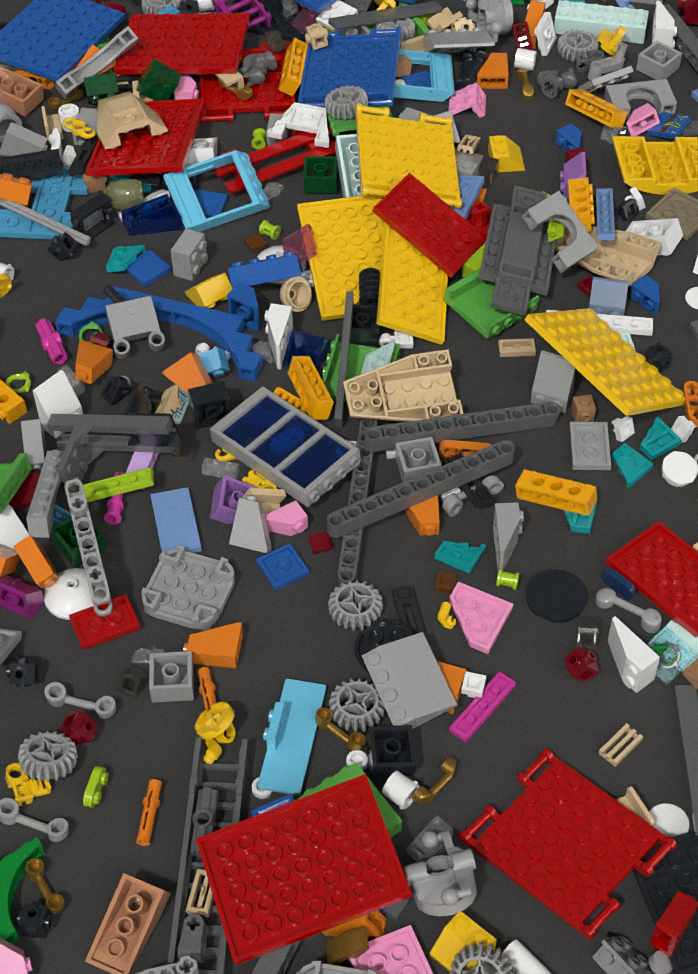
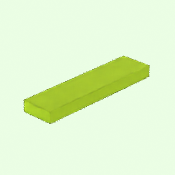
[79,467,154,502]

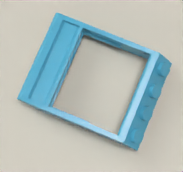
[394,49,455,102]
[163,150,270,232]

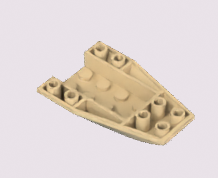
[97,91,168,150]
[555,226,661,286]
[343,349,463,422]

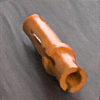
[197,667,217,711]
[136,779,162,846]

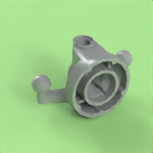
[465,0,513,42]
[404,831,477,917]

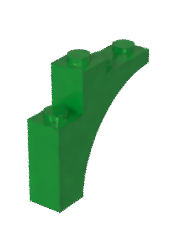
[0,837,45,944]

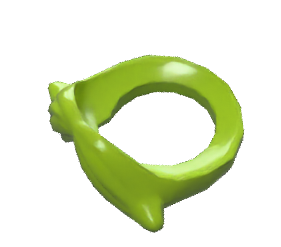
[6,371,31,393]

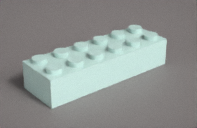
[554,0,649,44]
[335,134,368,198]

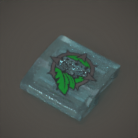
[646,626,697,685]

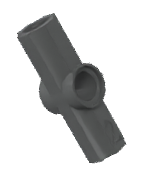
[191,788,219,857]

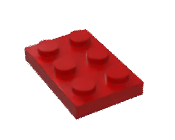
[69,594,141,650]

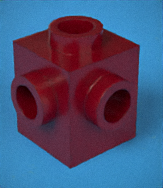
[564,647,600,683]
[59,710,99,745]

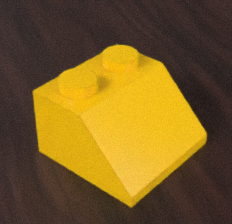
[488,135,525,173]
[185,273,232,309]
[429,912,496,971]

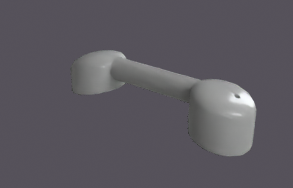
[442,475,504,517]
[595,588,662,633]
[44,682,117,719]
[0,798,69,842]

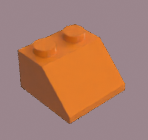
[0,173,33,205]

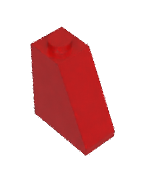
[650,891,698,957]

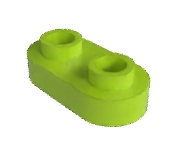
[83,766,109,808]

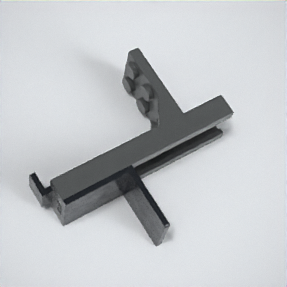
[47,382,182,493]

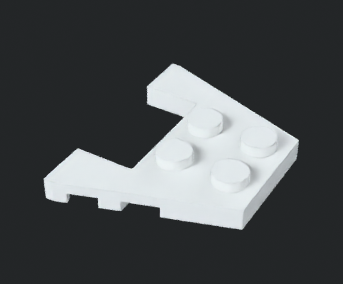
[267,102,329,148]

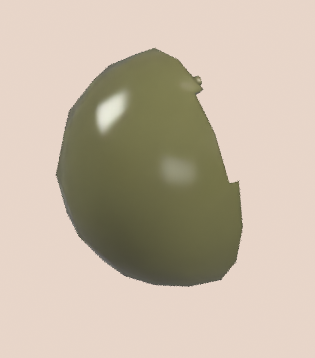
[103,179,143,212]

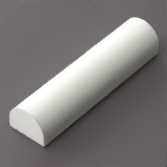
[501,939,552,974]

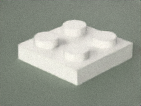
[316,0,358,31]
[534,12,557,56]

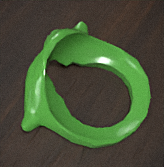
[79,321,105,341]

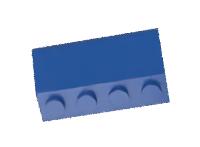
[228,251,303,289]

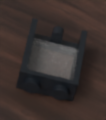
[70,190,116,240]

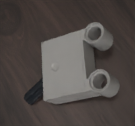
[103,285,165,359]

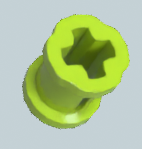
[251,128,266,150]
[259,220,281,240]
[496,569,520,590]

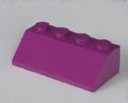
[0,575,44,620]

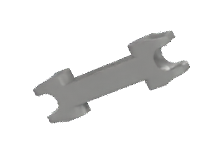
[65,479,113,617]

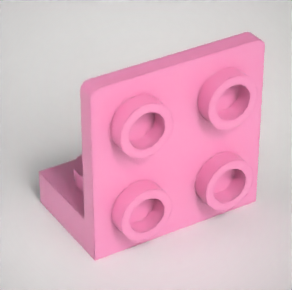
[449,83,486,118]

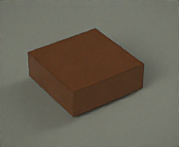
[244,233,267,253]
[435,571,457,594]

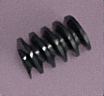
[359,268,380,306]

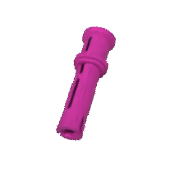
[104,472,125,525]

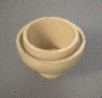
[280,277,312,312]

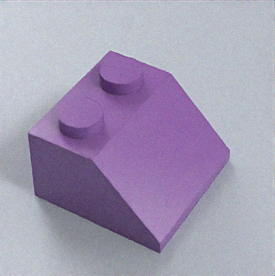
[560,152,586,199]
[210,475,259,524]

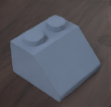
[589,277,629,316]

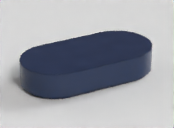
[601,567,636,599]

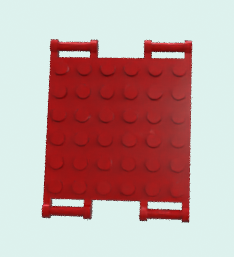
[200,41,295,124]
[458,748,677,940]

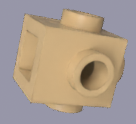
[451,17,475,32]
[305,23,328,50]

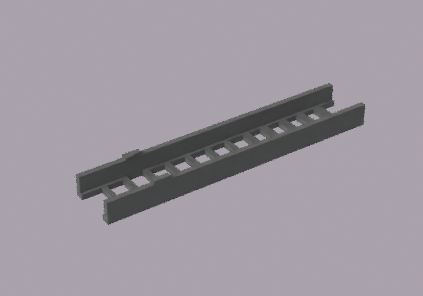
[167,737,249,974]

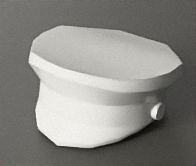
[662,451,698,487]

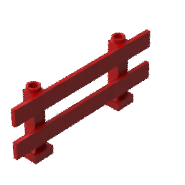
[213,125,336,195]

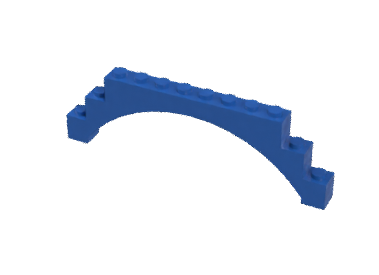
[55,286,263,382]

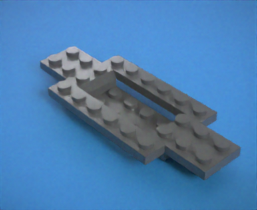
[478,185,557,316]

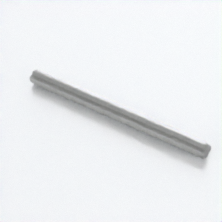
[0,199,91,246]

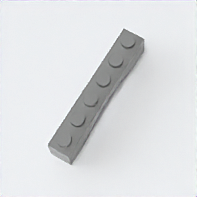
[55,26,138,99]
[27,450,64,538]

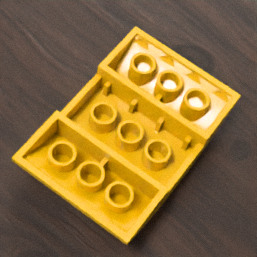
[612,136,698,195]

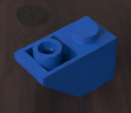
[555,123,581,152]
[629,275,660,315]

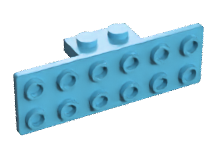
[258,679,326,796]

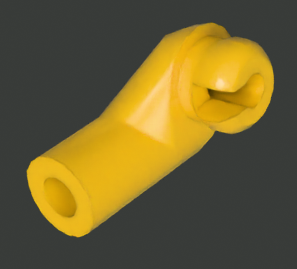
[437,602,456,629]
[203,738,222,764]

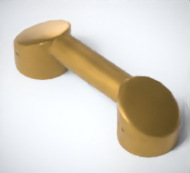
[516,69,534,100]
[218,78,253,100]
[48,85,85,110]
[315,707,366,751]
[412,757,457,805]
[26,858,64,914]

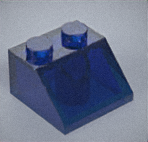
[282,329,331,371]

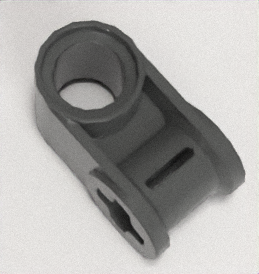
[574,49,604,72]
[178,914,209,962]

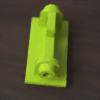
[547,220,564,242]

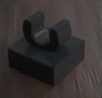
[616,198,639,221]

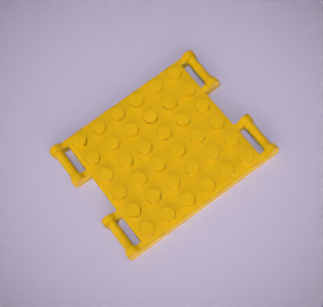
[355,103,462,209]

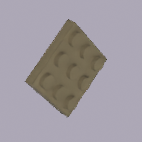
[645,188,698,240]

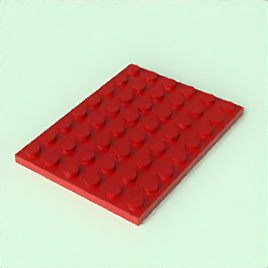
[114,12,250,75]
[85,98,206,177]
[196,774,413,966]

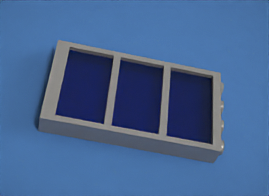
[210,386,361,507]

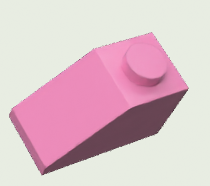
[174,74,199,100]
[626,103,660,136]
[265,501,308,536]
[0,938,33,974]

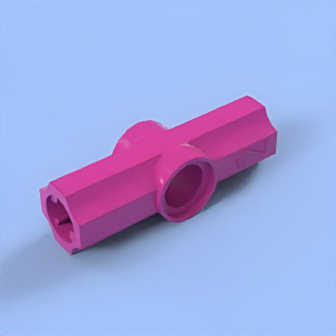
[35,318,68,365]

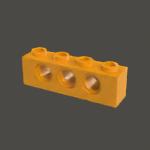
[279,38,308,96]
[565,89,628,127]
[568,177,595,232]
[288,356,334,420]
[0,380,27,424]
[515,469,597,516]

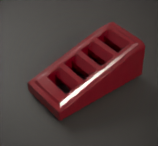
[512,21,533,50]
[90,331,111,348]

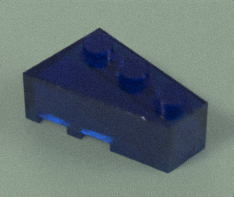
[121,194,182,236]

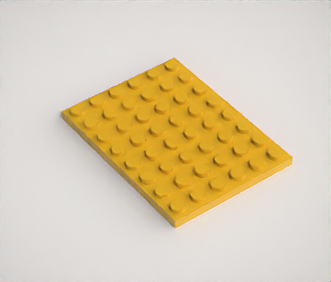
[297,195,384,321]
[525,308,686,416]

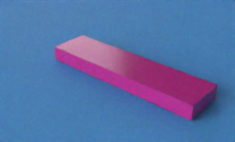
[449,671,516,743]

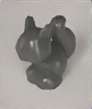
[238,51,278,87]
[536,68,577,99]

